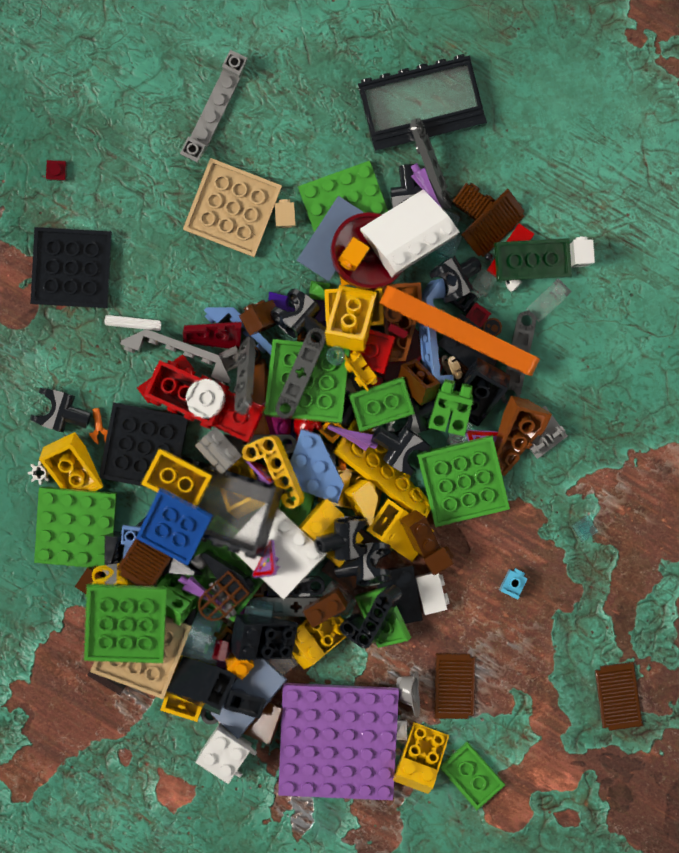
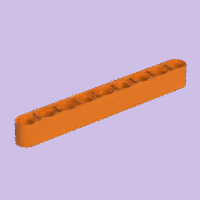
[379,286,540,376]

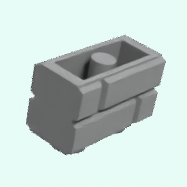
[195,427,242,475]

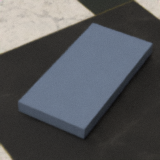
[296,196,364,282]
[210,659,288,739]

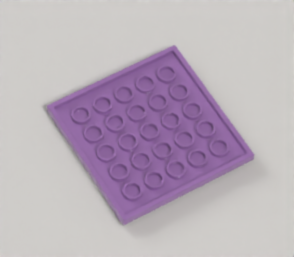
[278,683,399,800]

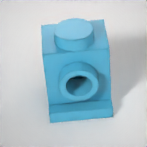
[499,568,527,600]

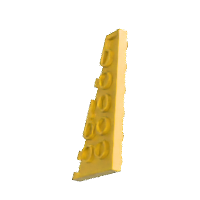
[333,418,431,518]

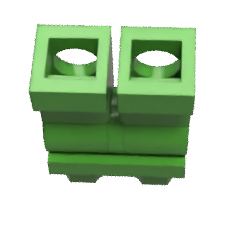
[428,379,473,436]
[154,573,200,626]

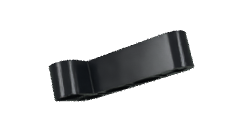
[340,584,402,649]

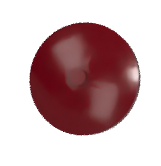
[330,212,402,290]

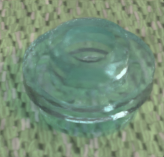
[326,346,345,366]

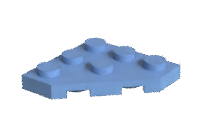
[283,429,344,503]

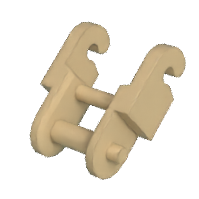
[440,355,462,379]

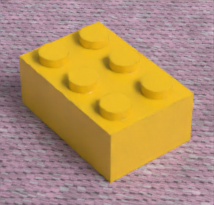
[142,449,214,507]

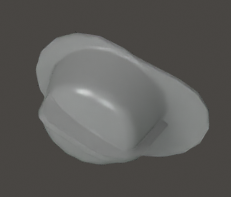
[396,671,420,718]

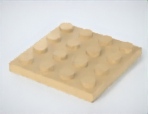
[183,158,282,258]
[90,616,192,699]

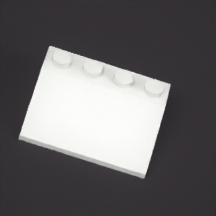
[360,189,459,278]
[234,503,326,600]

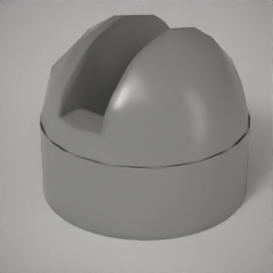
[190,552,207,569]

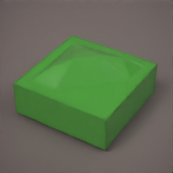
[309,281,330,301]

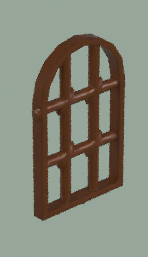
[198,570,250,621]

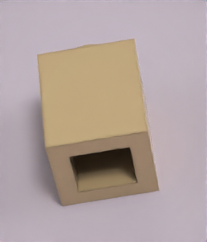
[275,199,296,229]

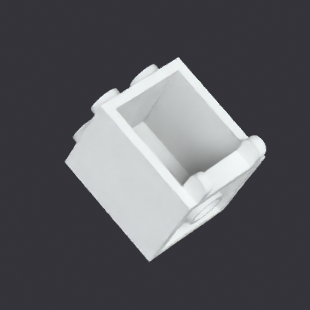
[196,723,257,784]

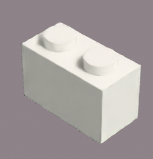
[570,237,595,268]
[415,572,450,615]

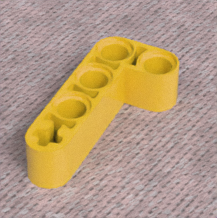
[242,435,304,509]

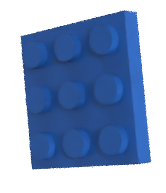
[136,488,213,566]

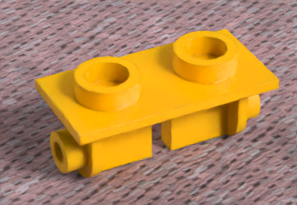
[344,351,378,391]

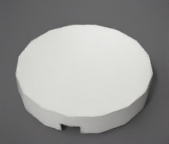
[186,379,225,418]

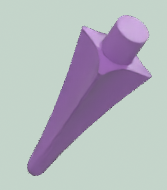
[411,163,442,208]
[328,425,378,451]
[178,575,225,609]

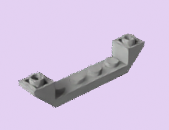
[180,50,248,163]
[120,329,231,385]

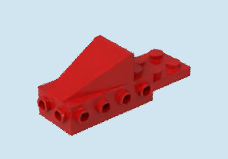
[144,360,266,443]

